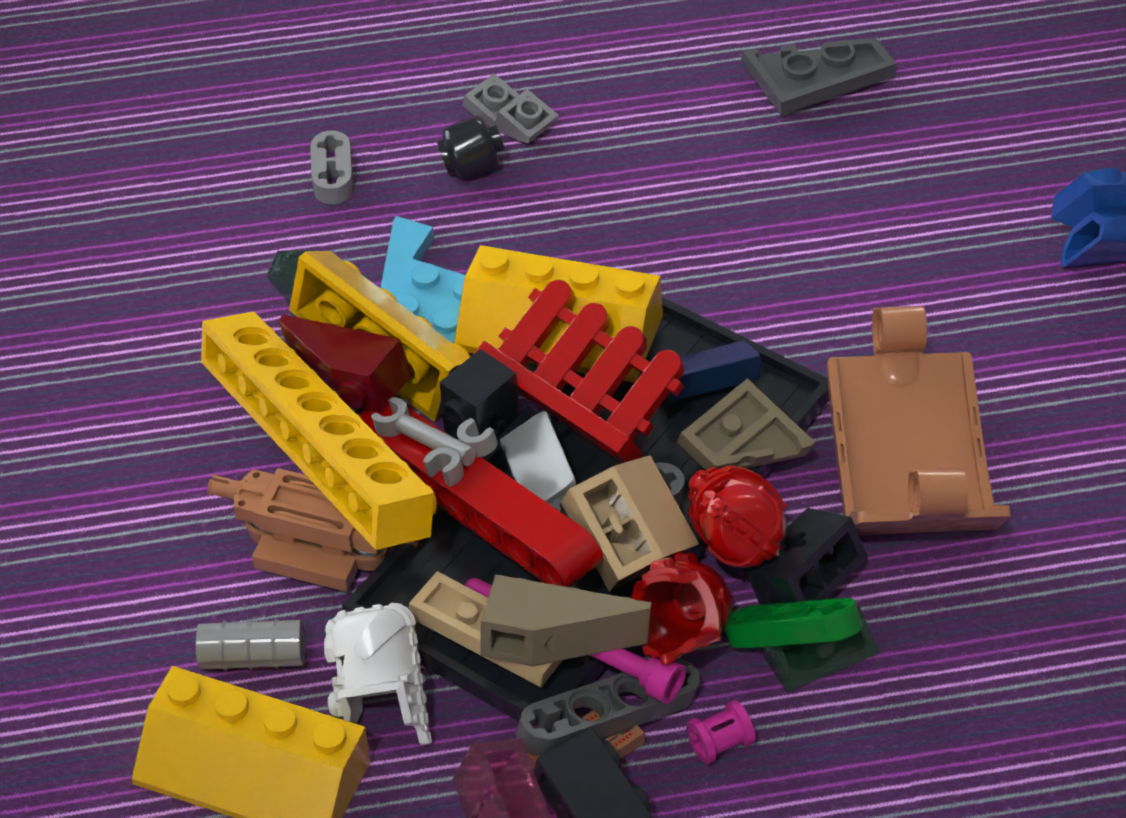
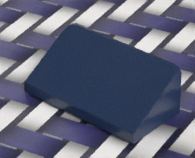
[667,340,761,402]

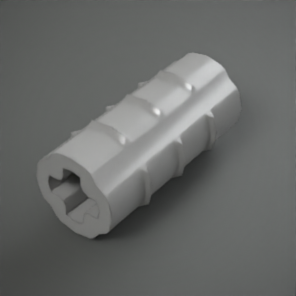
[196,618,306,671]

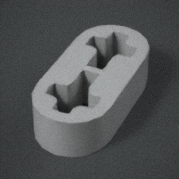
[310,131,353,204]

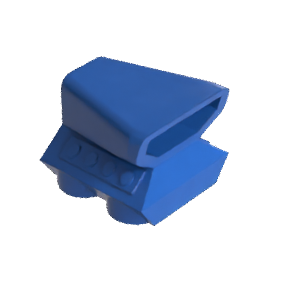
[1051,168,1126,267]

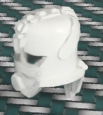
[324,603,432,745]

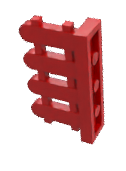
[474,280,685,463]

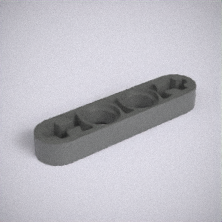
[516,658,700,756]

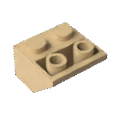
[561,455,699,592]

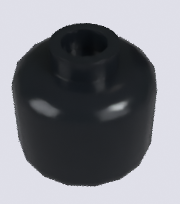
[437,116,505,180]

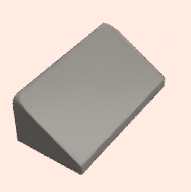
[500,411,576,504]

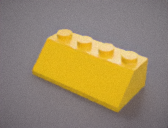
[454,245,663,383]
[289,251,471,422]
[132,666,371,818]

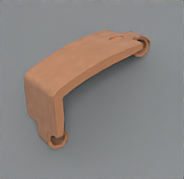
[827,306,1011,535]

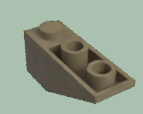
[480,575,652,666]

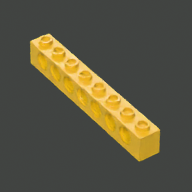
[201,311,437,550]

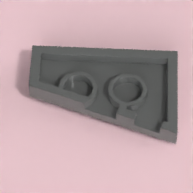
[741,38,896,115]

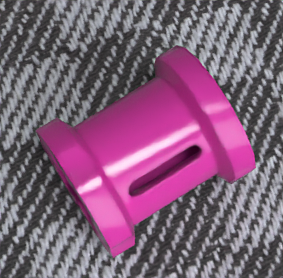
[686,700,756,765]

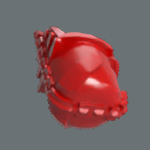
[688,465,787,568]
[632,552,733,666]

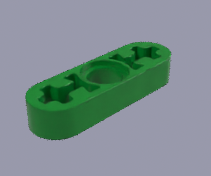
[724,598,863,648]

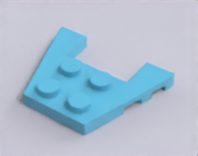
[381,216,465,344]

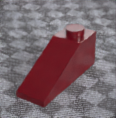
[278,314,412,413]

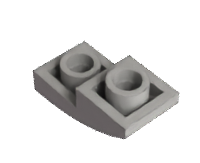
[463,74,559,143]

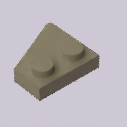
[677,378,815,470]

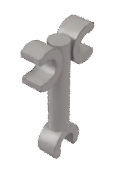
[371,397,498,487]

